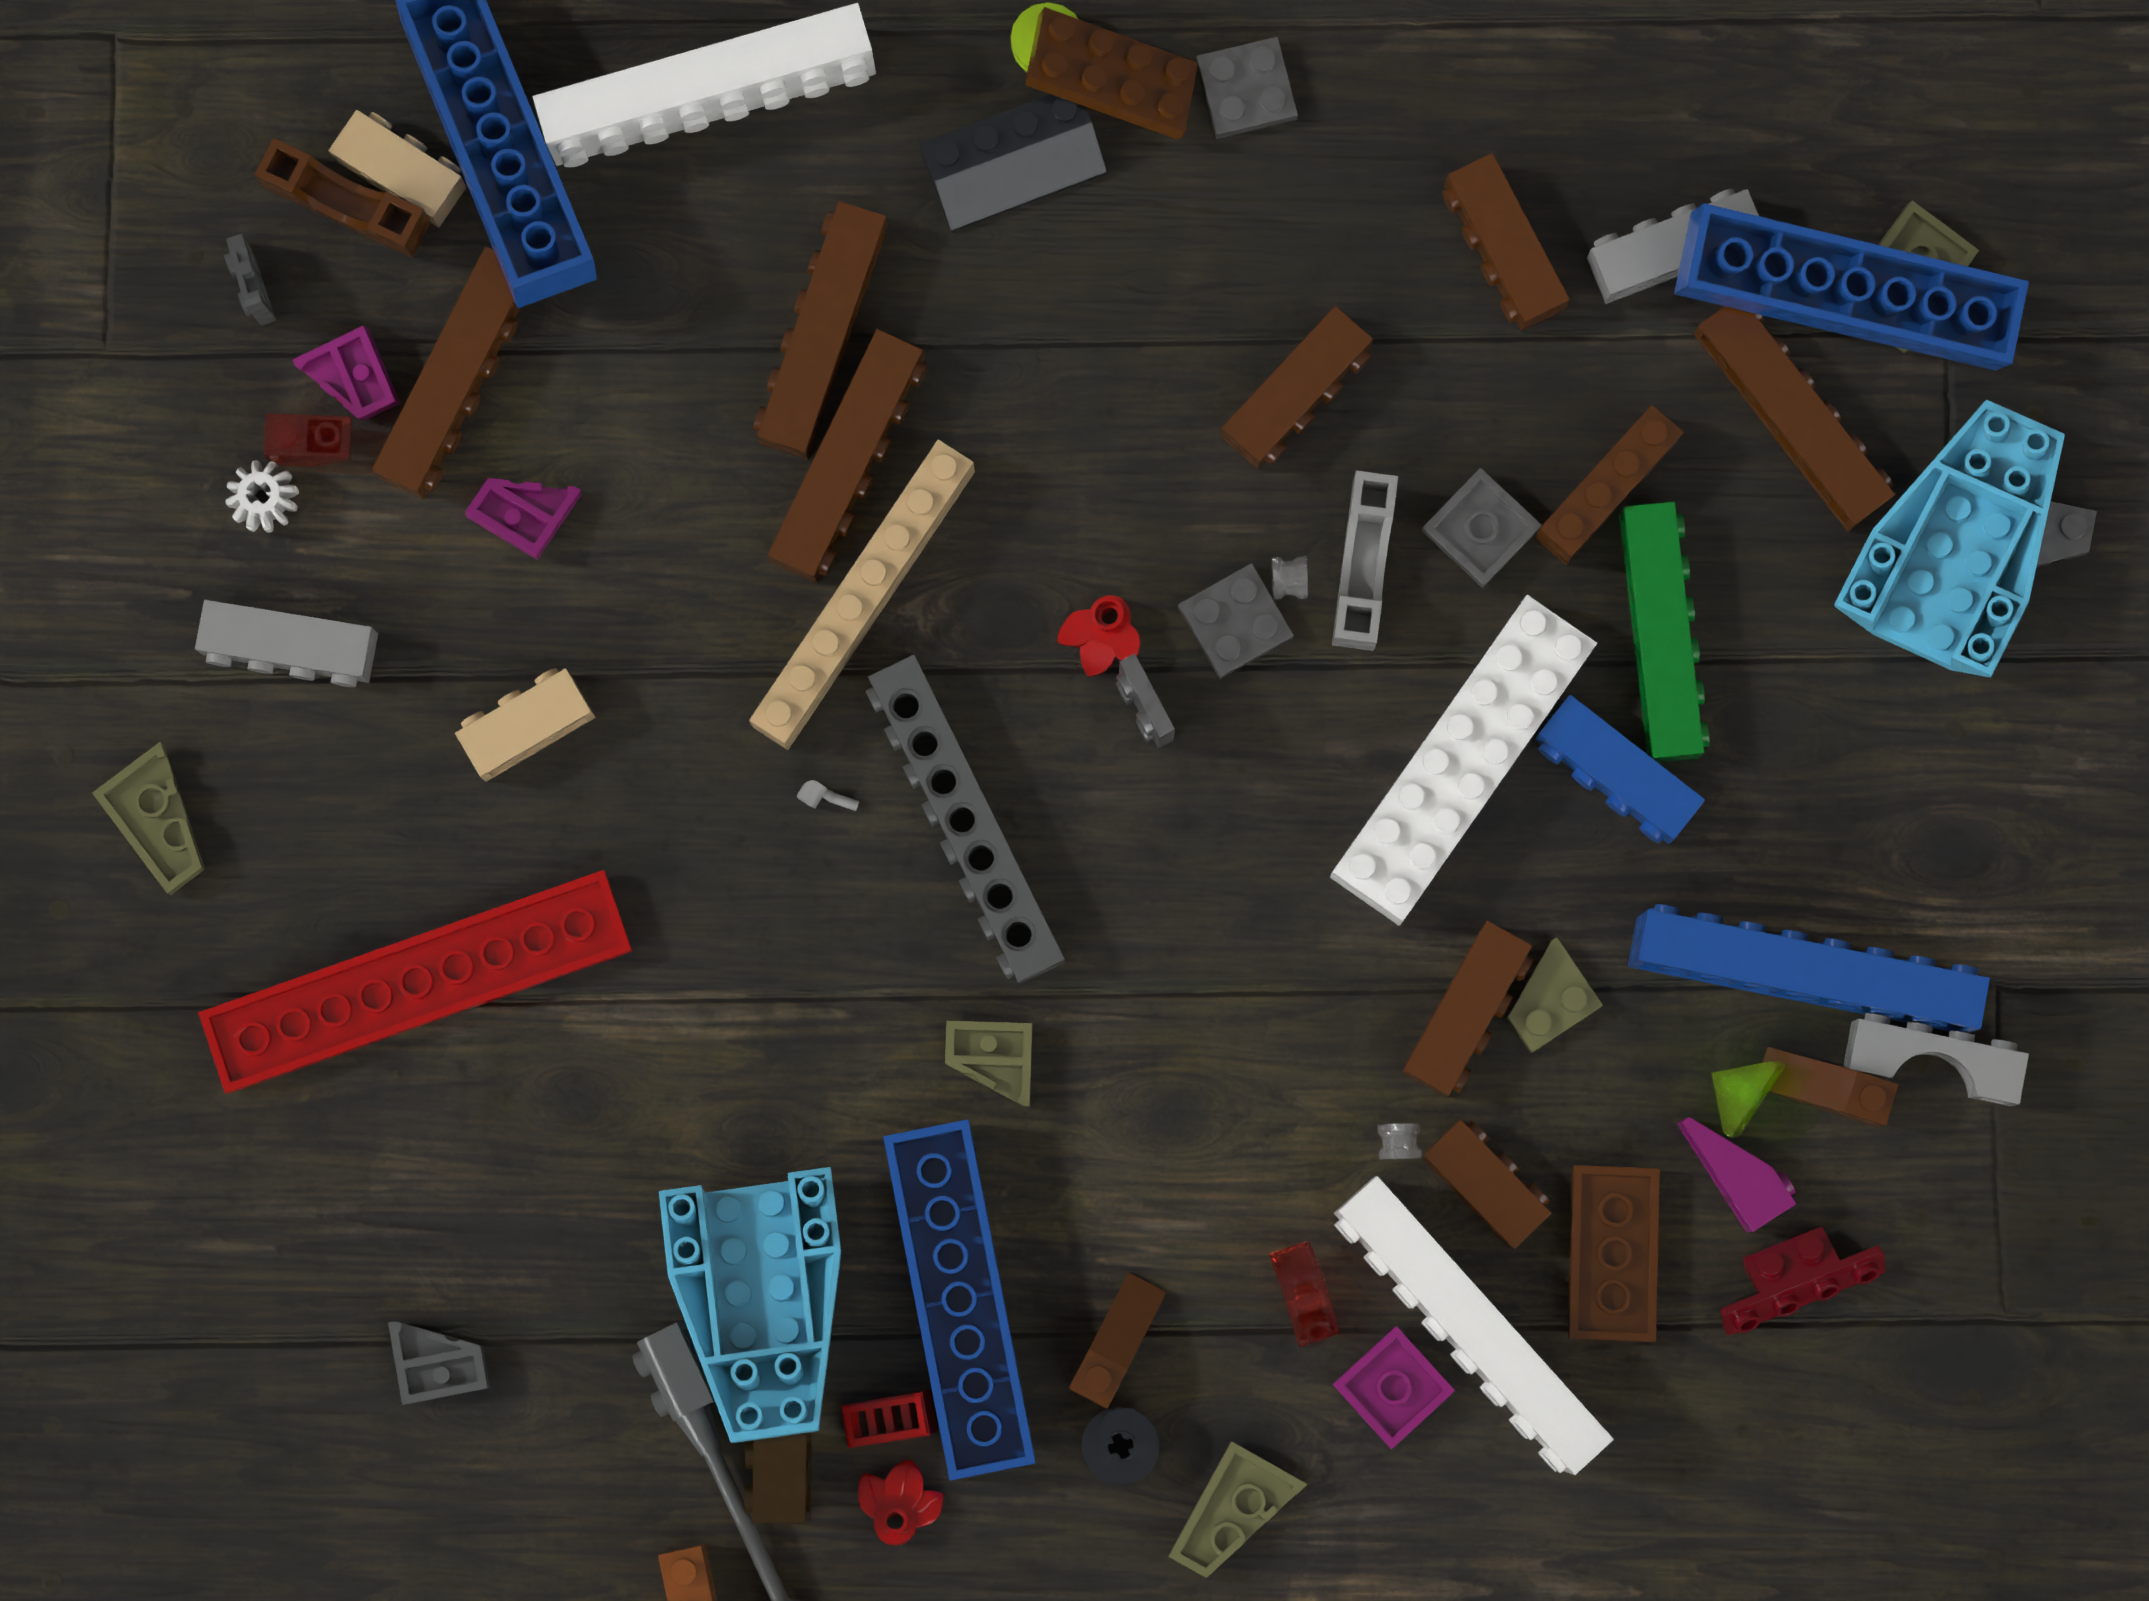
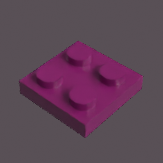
[1332,1326,1455,1450]

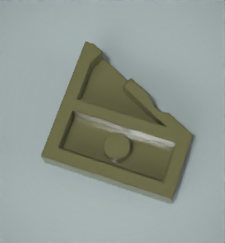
[1507,937,1603,1054]
[945,1021,1032,1107]

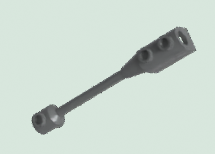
[632,1320,805,1601]

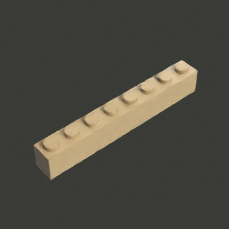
[749,439,975,750]

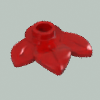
[1057,595,1141,677]
[858,1459,944,1546]

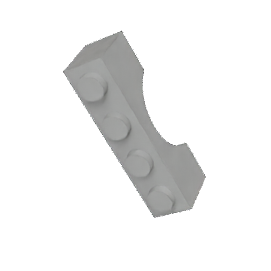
[1332,471,1398,651]
[1843,1013,2029,1106]

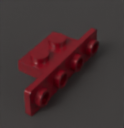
[1721,1226,1885,1335]

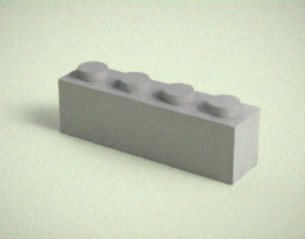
[1587,189,1759,304]
[195,600,378,687]

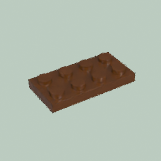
[1025,7,1198,140]
[1567,1165,1660,1342]

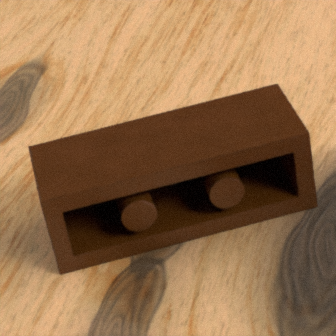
[1421,1119,1551,1250]

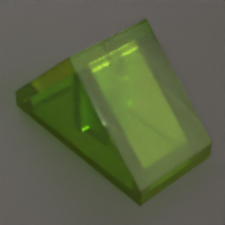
[1711,1061,1786,1138]

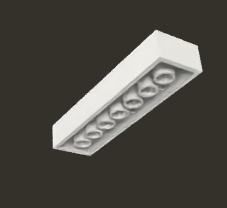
[533,3,876,167]
[1330,595,1597,926]
[1334,1176,1614,1475]

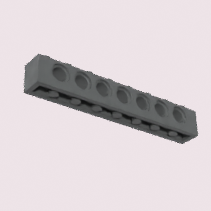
[865,655,1065,985]

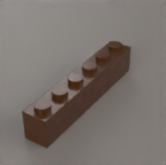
[753,201,888,460]
[372,246,528,500]
[1694,306,1895,532]
[768,329,927,583]

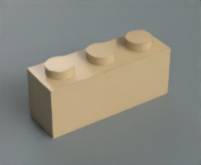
[328,110,467,228]
[455,668,596,782]

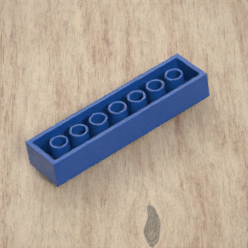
[395,0,597,308]
[1674,203,2029,371]
[1628,904,1990,1033]
[883,1119,1036,1481]

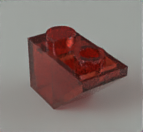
[264,413,352,466]
[1269,1240,1340,1347]

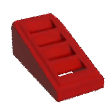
[841,1389,938,1448]

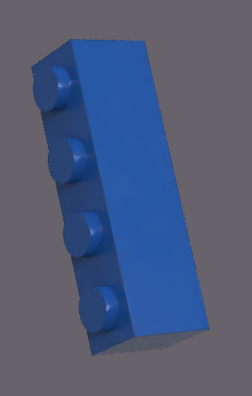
[1534,695,1705,844]

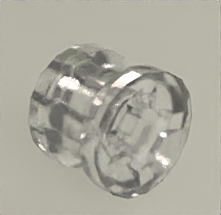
[1271,556,1308,600]
[1377,1123,1421,1160]

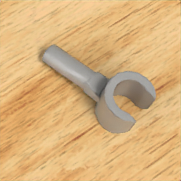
[797,780,859,811]

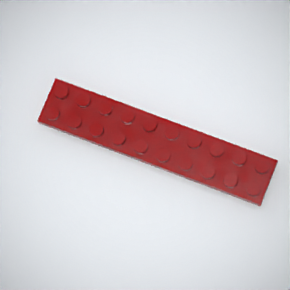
[198,870,633,1094]

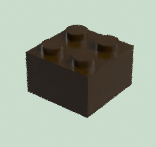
[744,1432,812,1523]

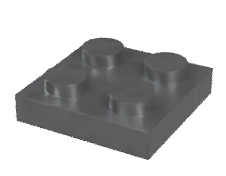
[1196,37,1298,139]
[1421,468,1542,588]
[1178,563,1294,679]
[1116,654,1175,748]

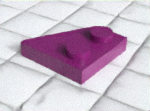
[292,325,401,421]
[465,478,581,560]

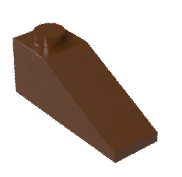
[1754,1047,1899,1128]
[1069,1272,1167,1409]

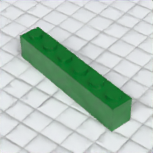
[1619,502,1709,762]

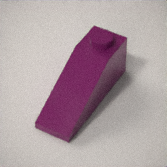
[1676,1117,1796,1233]

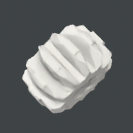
[226,461,299,533]

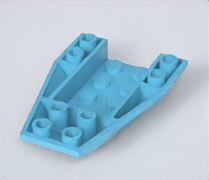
[1834,400,2065,678]
[659,1167,841,1443]

